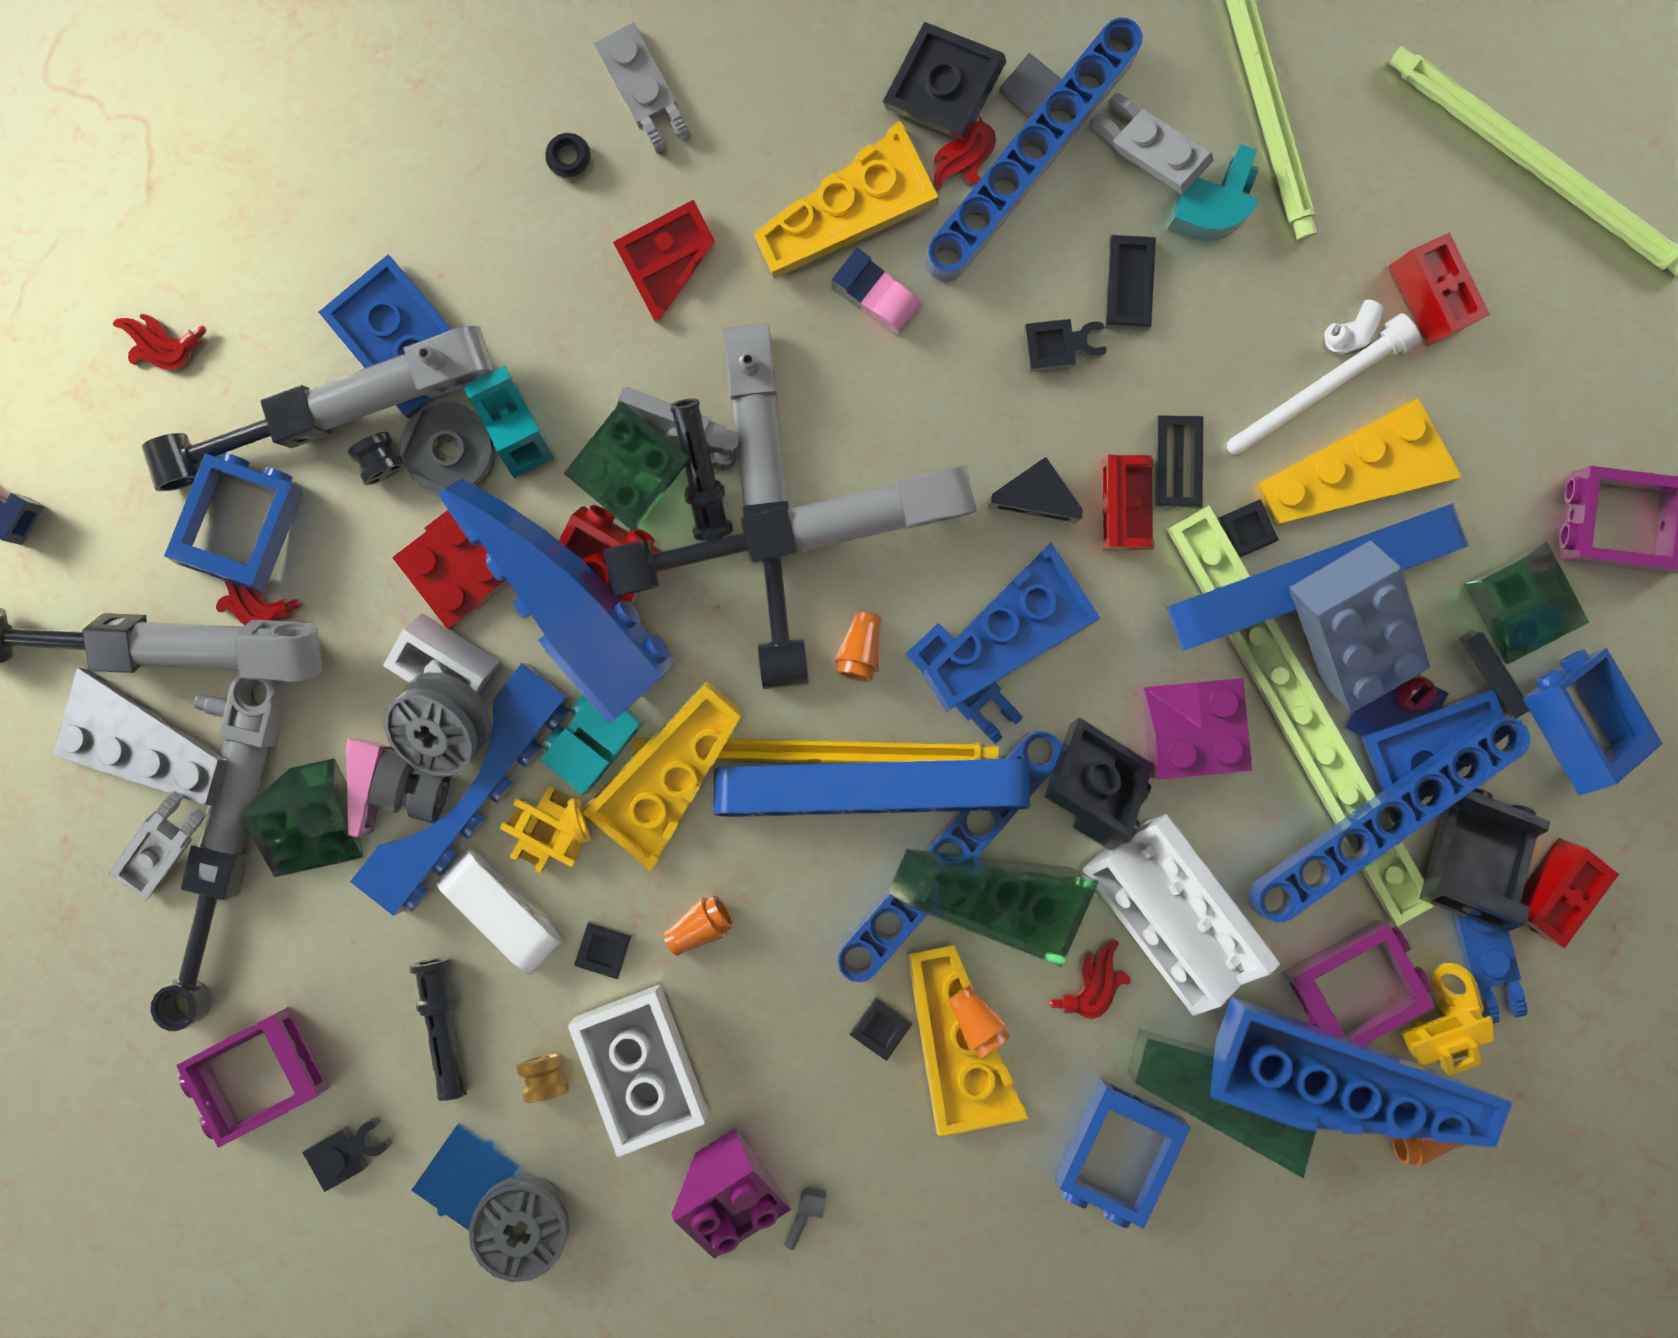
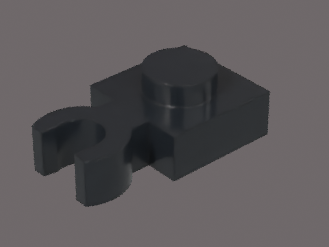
[1024,319,1107,372]
[302,1117,393,1192]

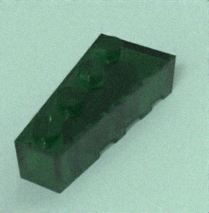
[888,849,1099,967]
[1127,1029,1316,1179]

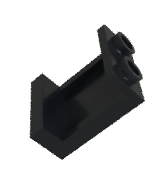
[1419,788,1550,933]

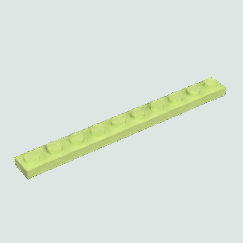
[1167,505,1436,927]

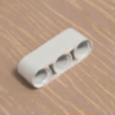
[436,849,563,975]

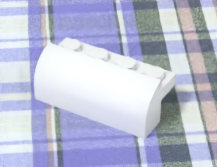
[1082,814,1280,1016]

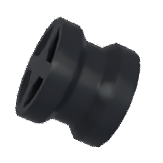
[347,431,405,486]

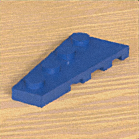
[922,542,1100,712]

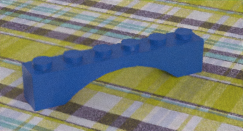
[350,663,572,916]

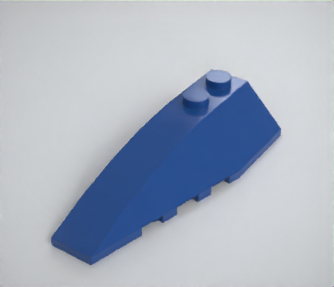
[438,478,675,724]
[1210,996,1512,1147]

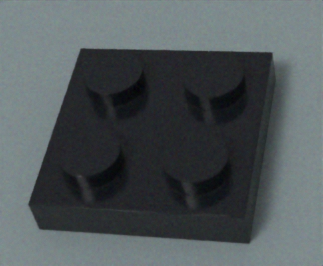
[883,22,1007,141]

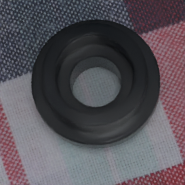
[545,133,591,179]

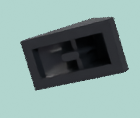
[987,457,1083,523]

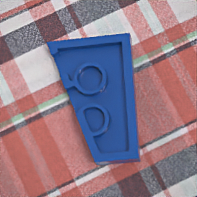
[1361,689,1508,822]

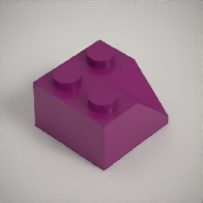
[1142,678,1252,779]

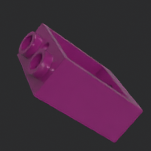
[1559,466,1678,574]
[1282,920,1435,1044]
[176,1007,330,1148]

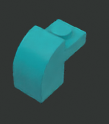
[1167,144,1259,241]
[463,365,554,478]

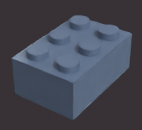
[1289,540,1431,713]

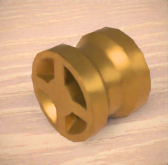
[516,1054,569,1103]

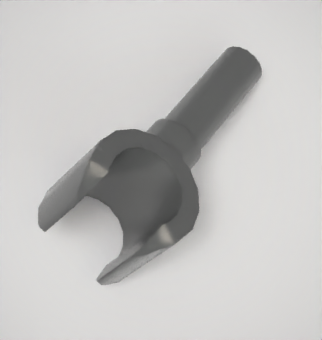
[784,1188,826,1250]

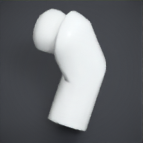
[1324,300,1386,354]

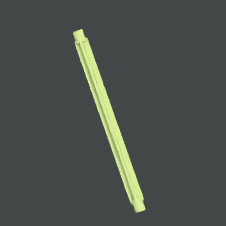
[1226,0,1317,240]
[1388,46,1678,277]

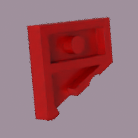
[613,199,715,322]

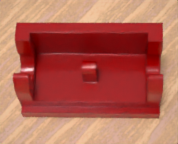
[1389,232,1490,346]
[1102,454,1154,551]
[1520,838,1619,949]

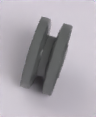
[383,672,492,777]
[469,1174,571,1282]

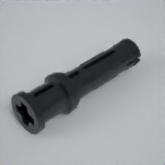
[670,398,733,541]
[409,957,467,1101]

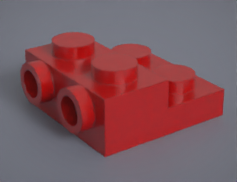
[559,505,662,604]
[392,510,510,630]

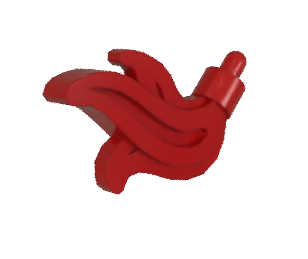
[933,114,996,191]
[112,314,207,371]
[216,581,301,626]
[1049,939,1130,1019]

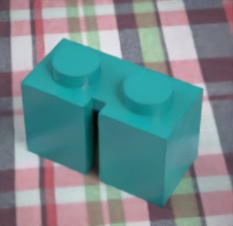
[540,694,645,795]

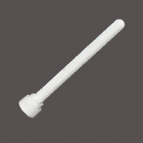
[1227,313,1422,455]

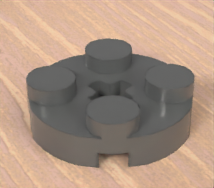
[400,402,495,494]

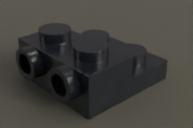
[1044,717,1154,850]

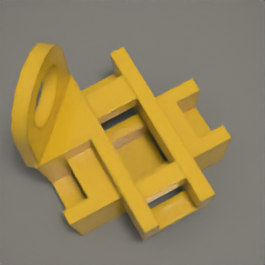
[499,785,592,873]
[1400,963,1495,1076]

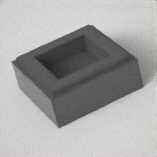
[999,52,1062,118]

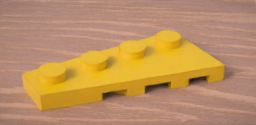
[754,120,939,279]
[1255,398,1462,525]
[583,681,742,872]
[907,944,1029,1137]

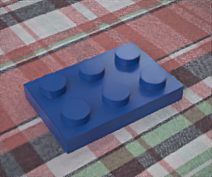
[318,254,452,419]

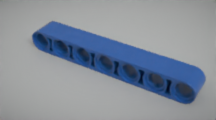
[926,17,1143,282]
[1166,503,1470,651]
[1248,718,1530,923]
[838,731,1061,982]
[714,759,1030,817]

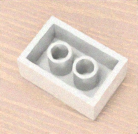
[568,984,709,1157]

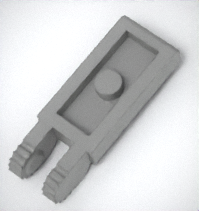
[594,22,691,154]
[1089,92,1214,195]
[615,387,741,471]
[109,791,207,901]

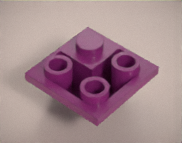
[671,1128,791,1259]

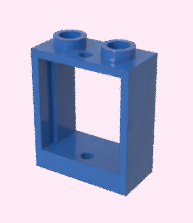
[164,452,303,594]
[1523,648,1663,795]
[1055,1079,1191,1229]

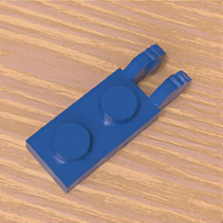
[905,623,1023,744]
[1452,912,1528,1024]

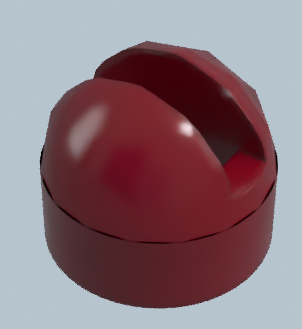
[1396,675,1437,713]

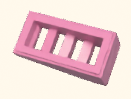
[346,738,392,837]

